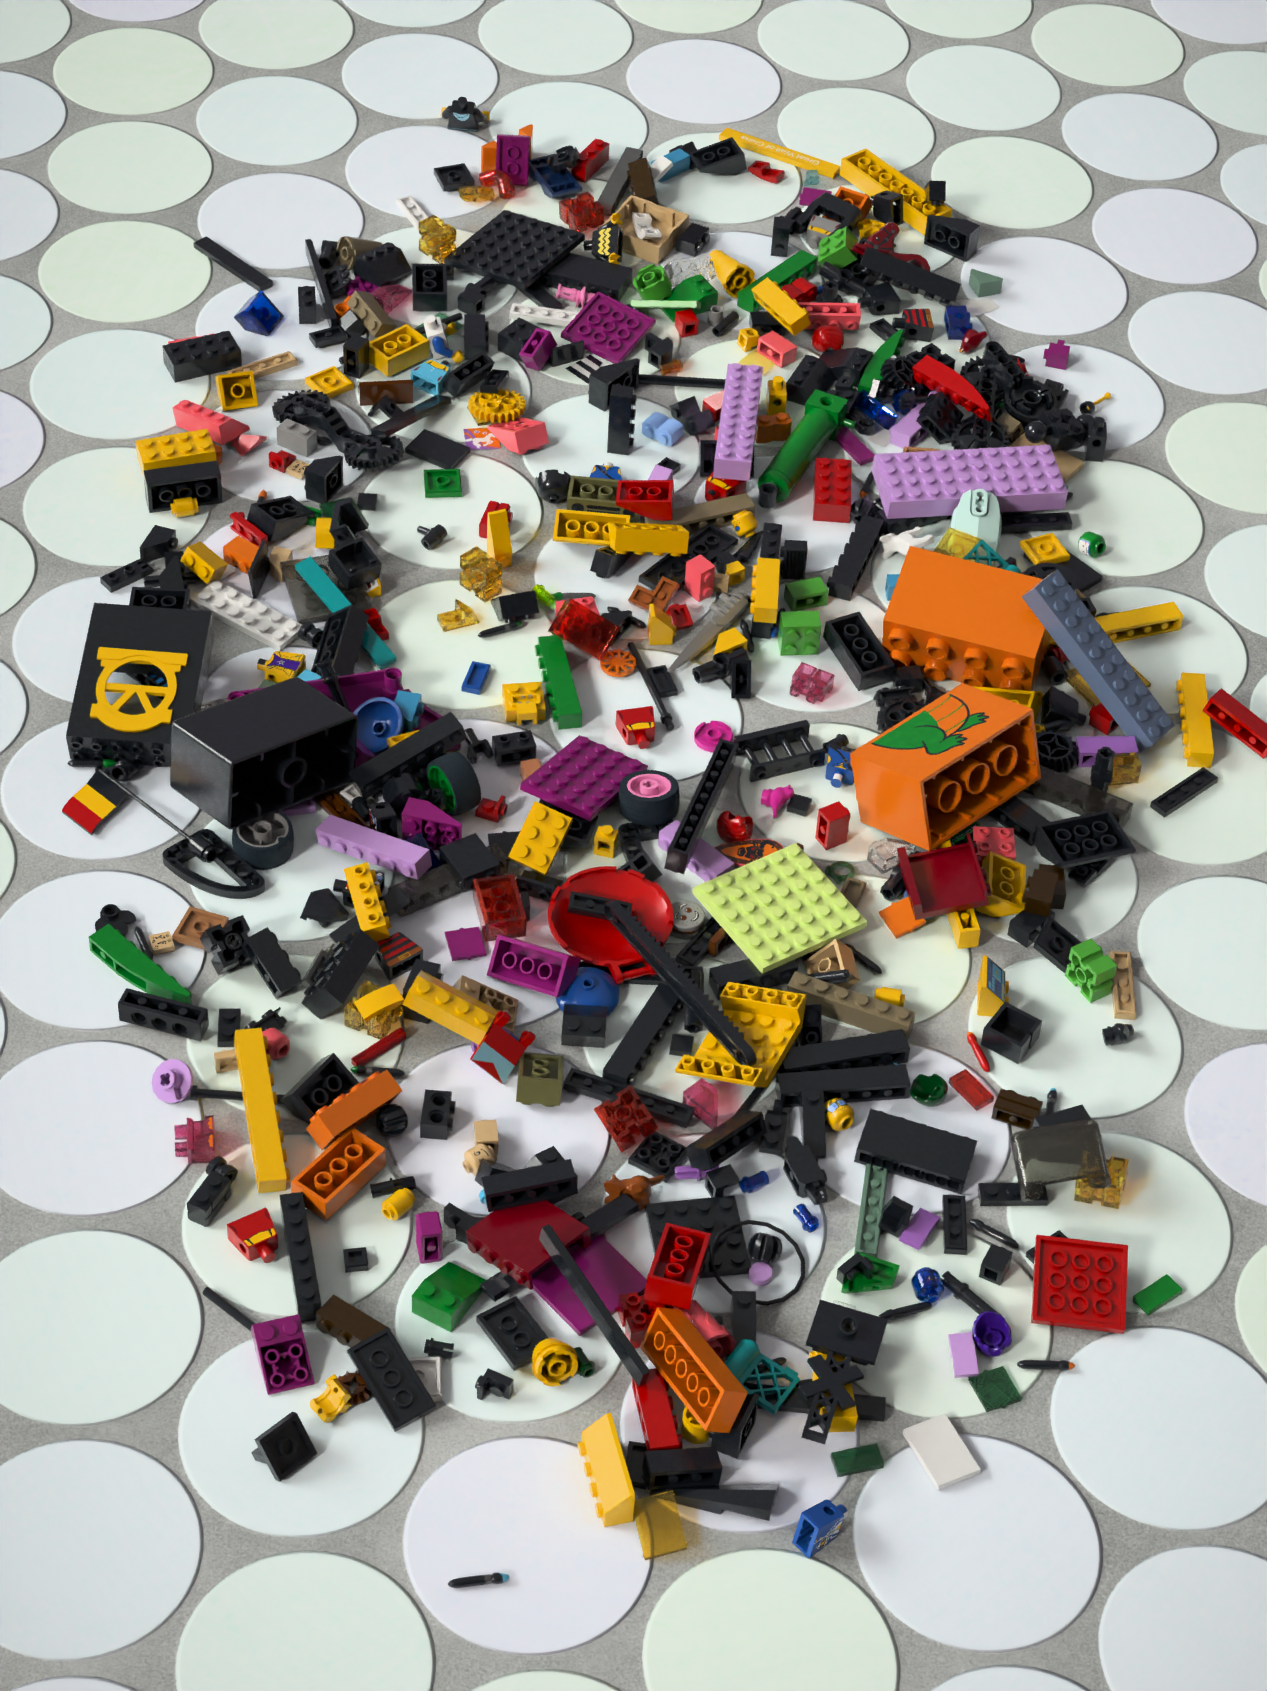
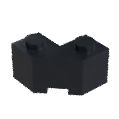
[669,396,716,436]

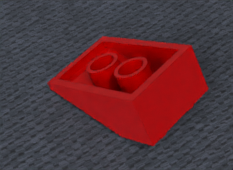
[616,480,675,521]

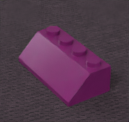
[487,934,581,998]

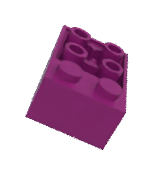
[402,797,462,851]
[251,1314,315,1395]

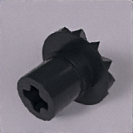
[816,281,843,303]

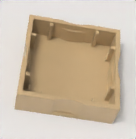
[602,195,690,264]

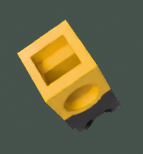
[737,326,769,352]
[716,551,745,587]

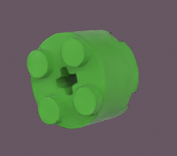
[633,264,672,300]

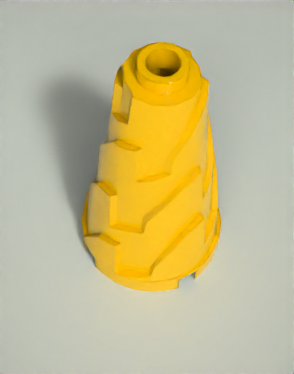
[708,250,756,298]

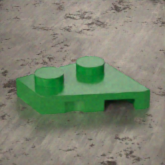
[841,1251,900,1294]

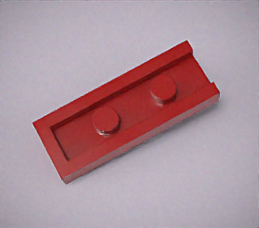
[230,511,268,551]

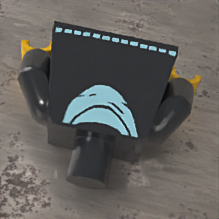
[440,97,490,132]

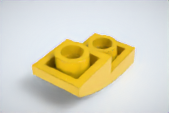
[354,983,404,1022]

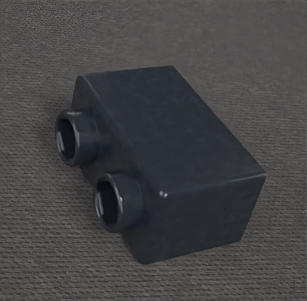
[170,677,358,830]

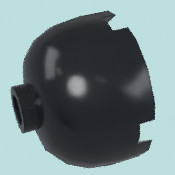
[535,469,571,504]

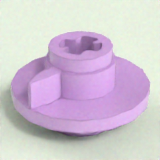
[152,1059,193,1103]

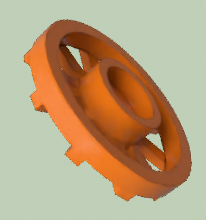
[600,649,636,677]

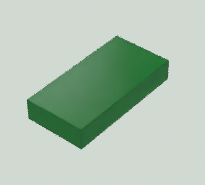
[1132,1274,1183,1316]

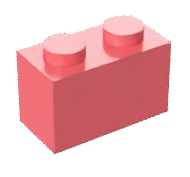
[757,331,798,368]
[684,554,715,602]

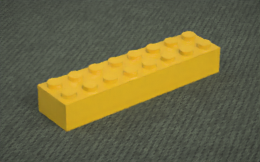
[840,148,953,236]

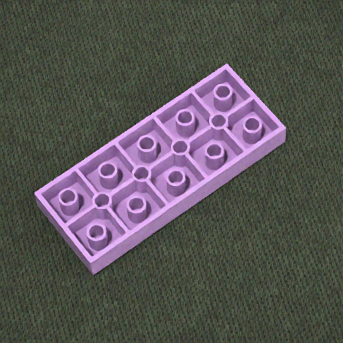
[872,445,1068,519]

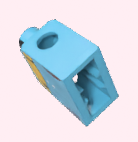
[411,359,451,396]

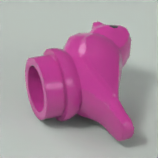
[761,785,794,818]

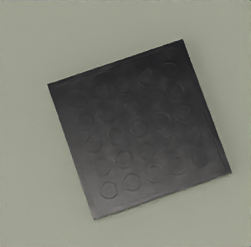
[444,210,585,289]

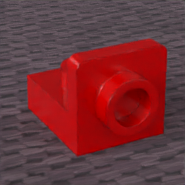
[269,450,296,473]
[666,604,693,631]
[475,795,508,823]

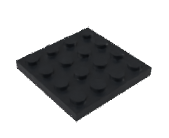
[645,1195,751,1279]

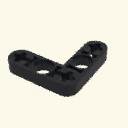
[618,819,674,863]

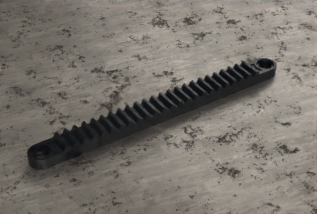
[603,900,757,1066]

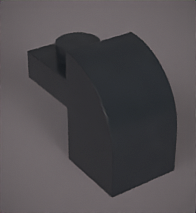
[645,332,673,370]

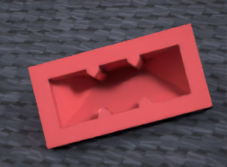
[230,434,267,456]

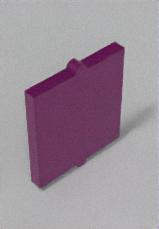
[799,187,832,206]
[445,927,486,961]

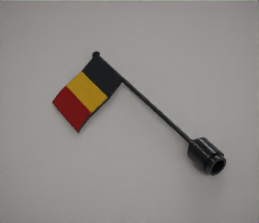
[62,766,218,863]

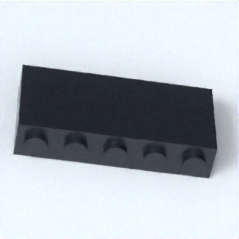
[539,253,632,302]
[854,1108,977,1194]

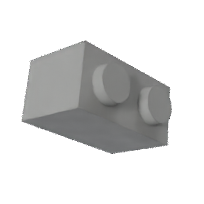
[277,419,317,457]

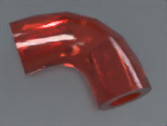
[479,169,516,199]

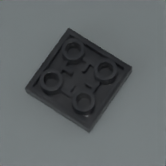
[628,1130,688,1183]

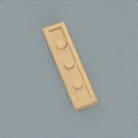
[227,351,298,379]
[1109,951,1137,1020]

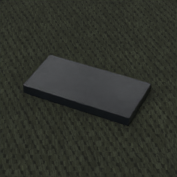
[1023,551,1103,593]
[347,1327,437,1432]

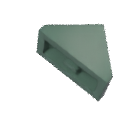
[969,269,1003,298]

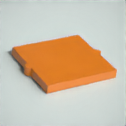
[878,897,926,939]

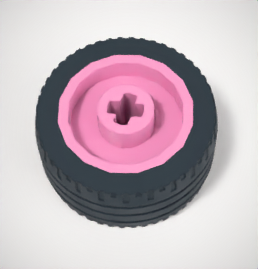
[619,770,680,826]

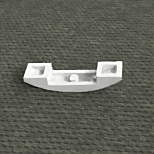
[632,212,662,240]

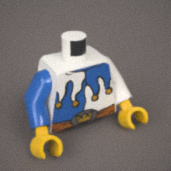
[423,315,465,364]

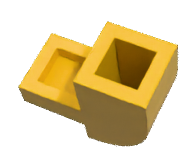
[315,517,335,549]

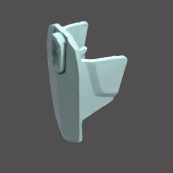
[947,489,1001,566]

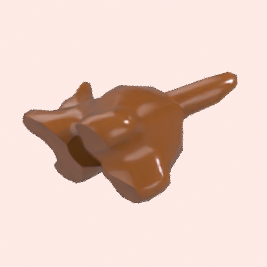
[604,1174,665,1211]

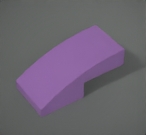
[899,1208,941,1250]

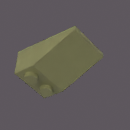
[516,1052,563,1107]

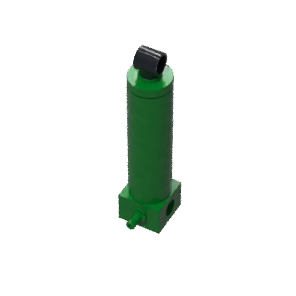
[757,389,856,508]

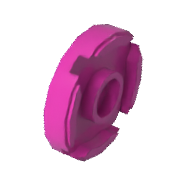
[694,720,733,752]

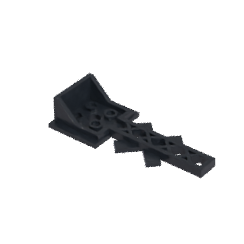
[798,1300,888,1444]

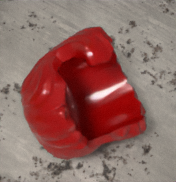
[811,325,844,352]
[716,810,753,843]

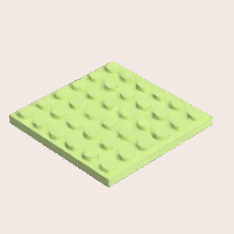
[692,843,867,974]

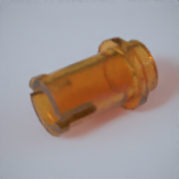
[659,359,683,376]

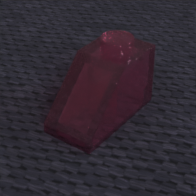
[682,1078,718,1130]

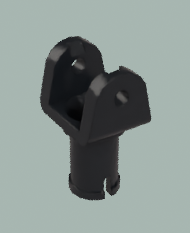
[464,728,493,764]

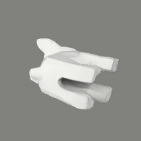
[879,527,935,559]

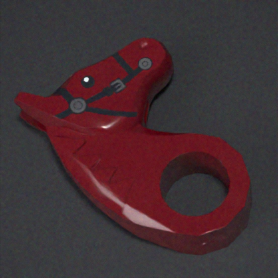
[852,222,930,291]

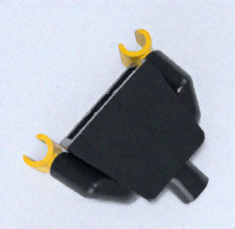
[1035,686,1087,733]

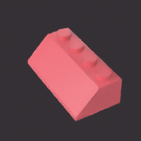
[172,400,250,445]

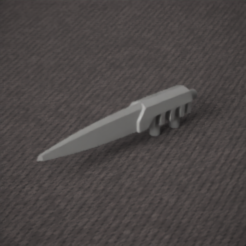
[667,591,749,672]

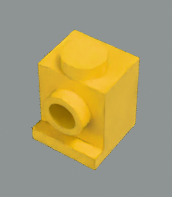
[593,825,619,858]

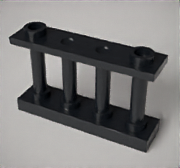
[734,720,826,782]

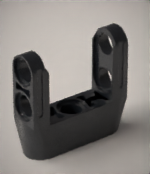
[795,192,862,234]

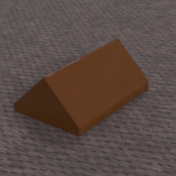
[358,380,413,406]

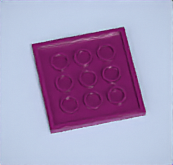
[561,292,656,364]
[532,1235,647,1336]

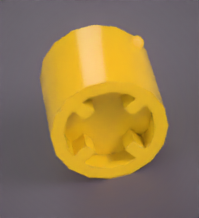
[681,1407,710,1444]

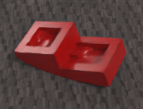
[748,161,785,184]
[363,608,389,641]

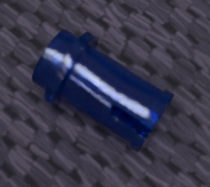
[739,1171,769,1193]
[793,1204,819,1233]

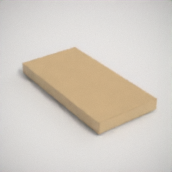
[1009,433,1084,483]

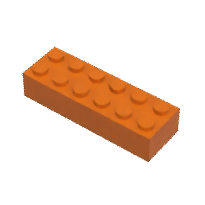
[640,1307,748,1433]

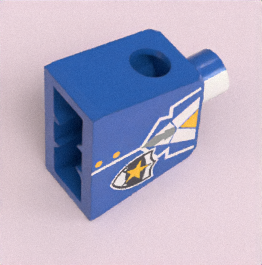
[792,1499,848,1558]

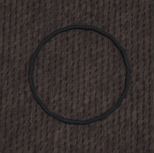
[710,1220,805,1306]

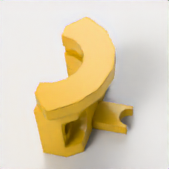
[310,1374,352,1423]

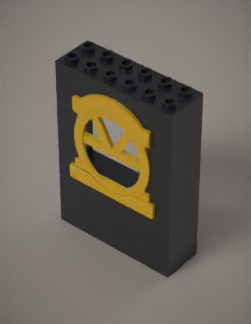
[66,603,215,767]

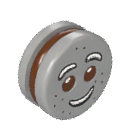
[671,900,705,939]

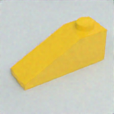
[487,509,512,570]

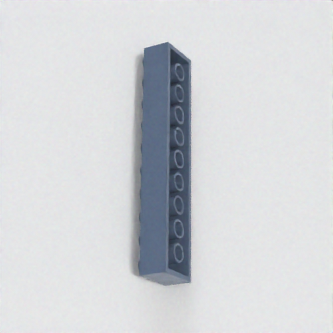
[1022,569,1175,753]

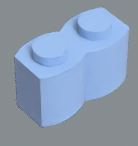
[642,412,684,446]

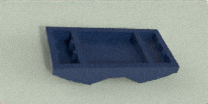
[529,154,582,198]

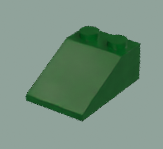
[661,274,718,322]
[411,1262,486,1332]

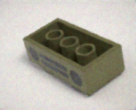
[567,475,641,523]

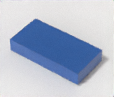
[461,661,491,695]

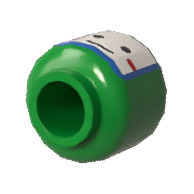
[1078,531,1106,558]

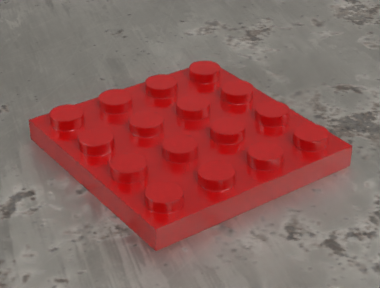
[1031,1235,1128,1334]

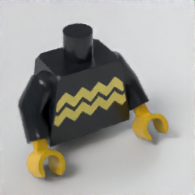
[583,213,623,265]

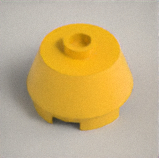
[532,1338,578,1387]

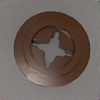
[338,1370,372,1405]

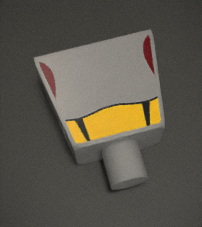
[806,215,841,249]

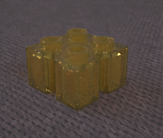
[419,215,456,264]
[460,546,502,603]
[344,980,403,1040]
[1074,1151,1129,1209]

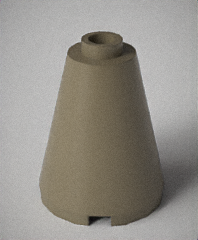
[337,236,383,270]

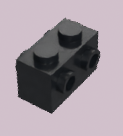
[492,730,537,767]

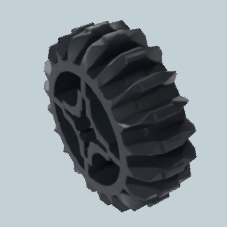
[880,354,924,399]
[1036,730,1078,775]

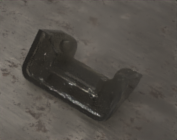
[1010,1119,1112,1202]

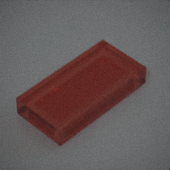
[948,1069,994,1111]

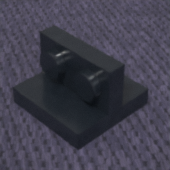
[251,1412,317,1481]

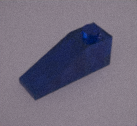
[856,389,898,430]

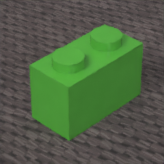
[784,577,828,611]

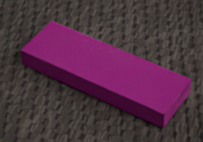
[836,427,874,466]

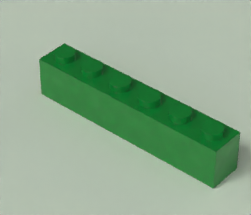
[737,250,817,313]
[534,634,582,730]

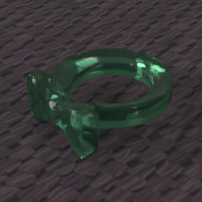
[825,861,855,884]

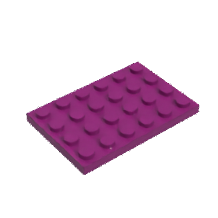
[520,735,648,821]

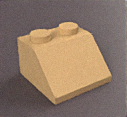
[804,939,860,989]

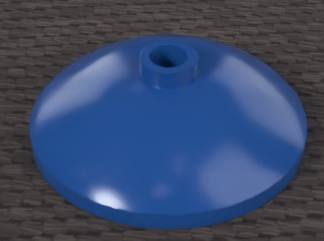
[353,697,404,754]
[556,967,620,1016]

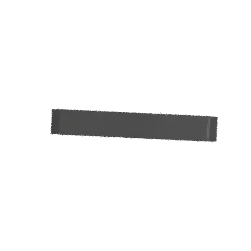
[595,147,643,216]

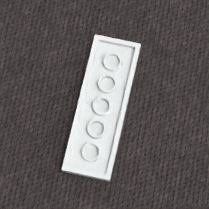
[191,579,302,652]

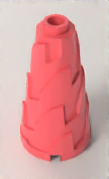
[669,1300,735,1363]

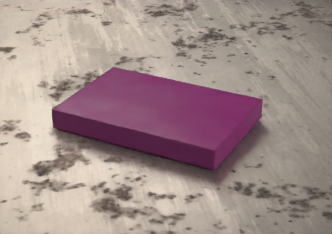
[495,134,530,185]

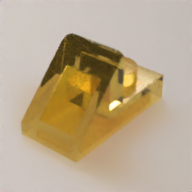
[437,599,479,632]

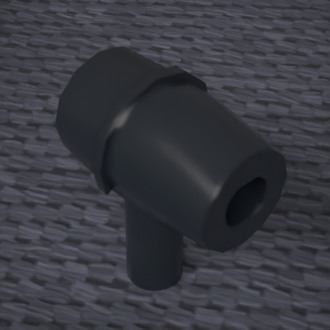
[417,524,447,550]

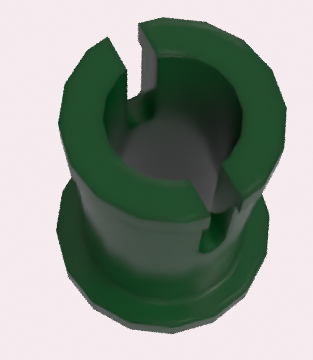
[574,1347,595,1378]

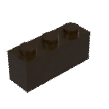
[627,157,659,205]
[316,1294,387,1348]

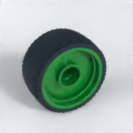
[426,752,481,816]

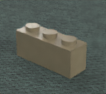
[347,290,397,338]

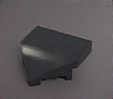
[300,888,350,928]

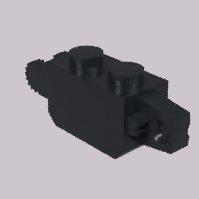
[783,1136,828,1205]

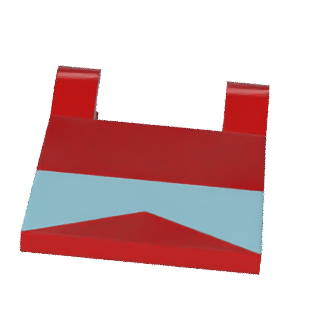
[470,1011,536,1084]

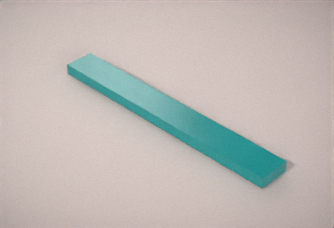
[295,556,397,670]

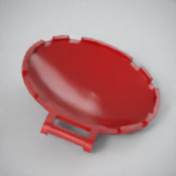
[548,866,674,985]

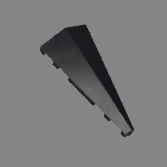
[650,1483,779,1521]

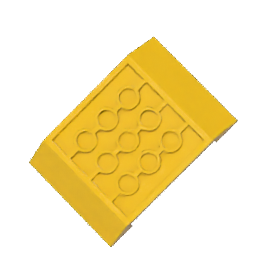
[675,982,807,1087]

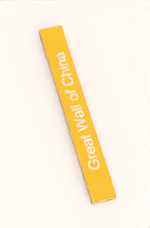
[719,127,841,179]

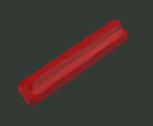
[351,1028,406,1067]

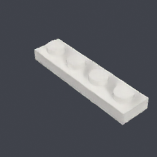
[509,303,579,327]

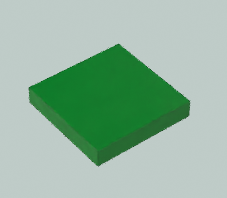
[424,469,462,498]

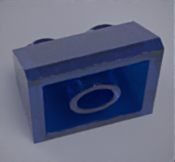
[234,290,284,336]

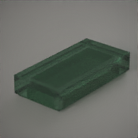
[830,1443,884,1477]

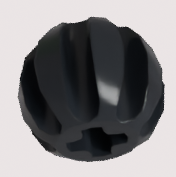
[850,498,876,524]
[376,1104,408,1137]
[748,1232,782,1264]

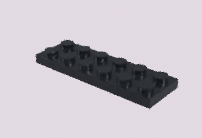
[638,523,738,590]

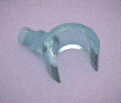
[803,170,819,186]

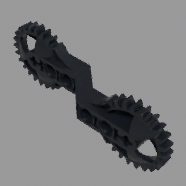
[951,356,1010,450]
[272,389,404,471]

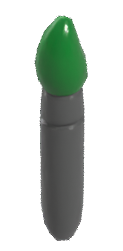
[549,592,596,601]

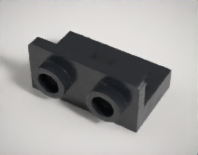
[515,870,563,902]

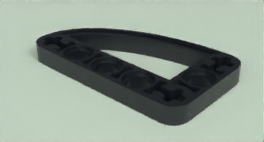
[162,829,265,899]

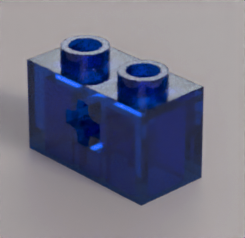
[944,305,972,340]

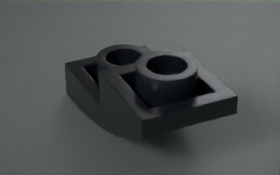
[1068,860,1108,887]

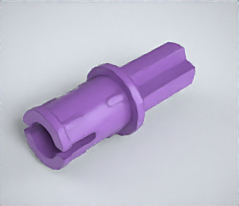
[674,1165,719,1181]

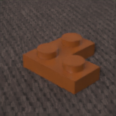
[628,576,680,612]

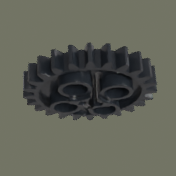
[876,696,930,734]

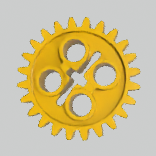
[468,388,526,423]

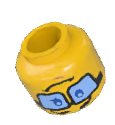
[824,1098,855,1131]

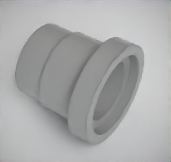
[707,305,724,327]

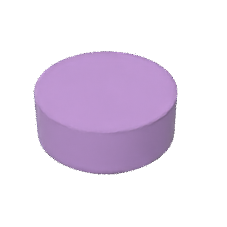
[749,1262,772,1286]

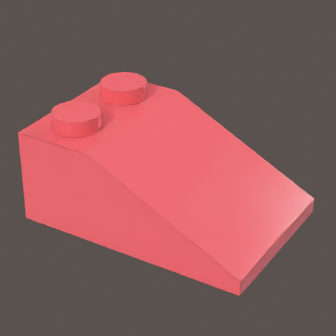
[487,417,549,455]

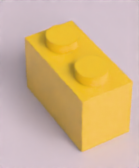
[180,541,228,584]

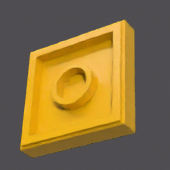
[305,366,354,399]
[1019,533,1070,565]

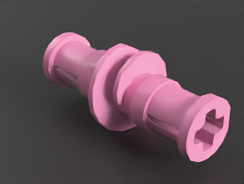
[556,284,609,309]

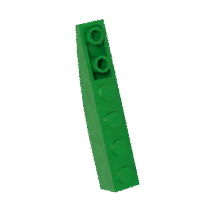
[858,329,905,404]
[88,924,192,1005]

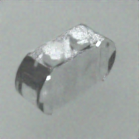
[664,255,716,287]

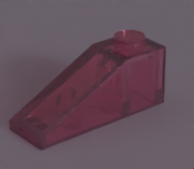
[371,284,412,314]

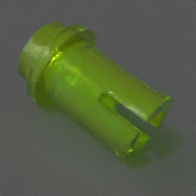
[532,584,556,607]

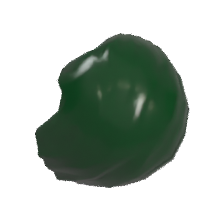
[910,1074,948,1107]

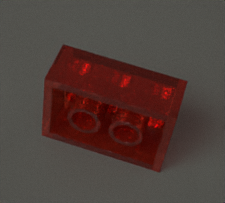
[547,598,620,661]
[473,874,527,942]

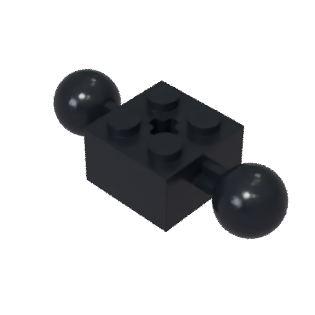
[1025,408,1094,451]

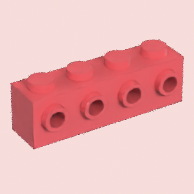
[798,302,861,330]

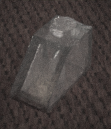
[867,838,916,874]

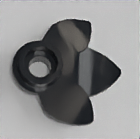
[95,904,136,937]

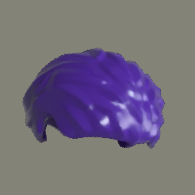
[972,1311,1012,1357]

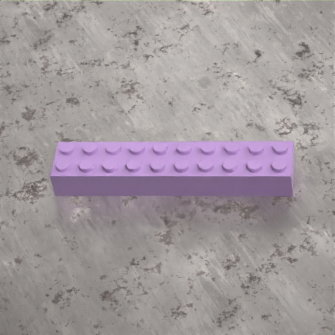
[713,363,763,481]

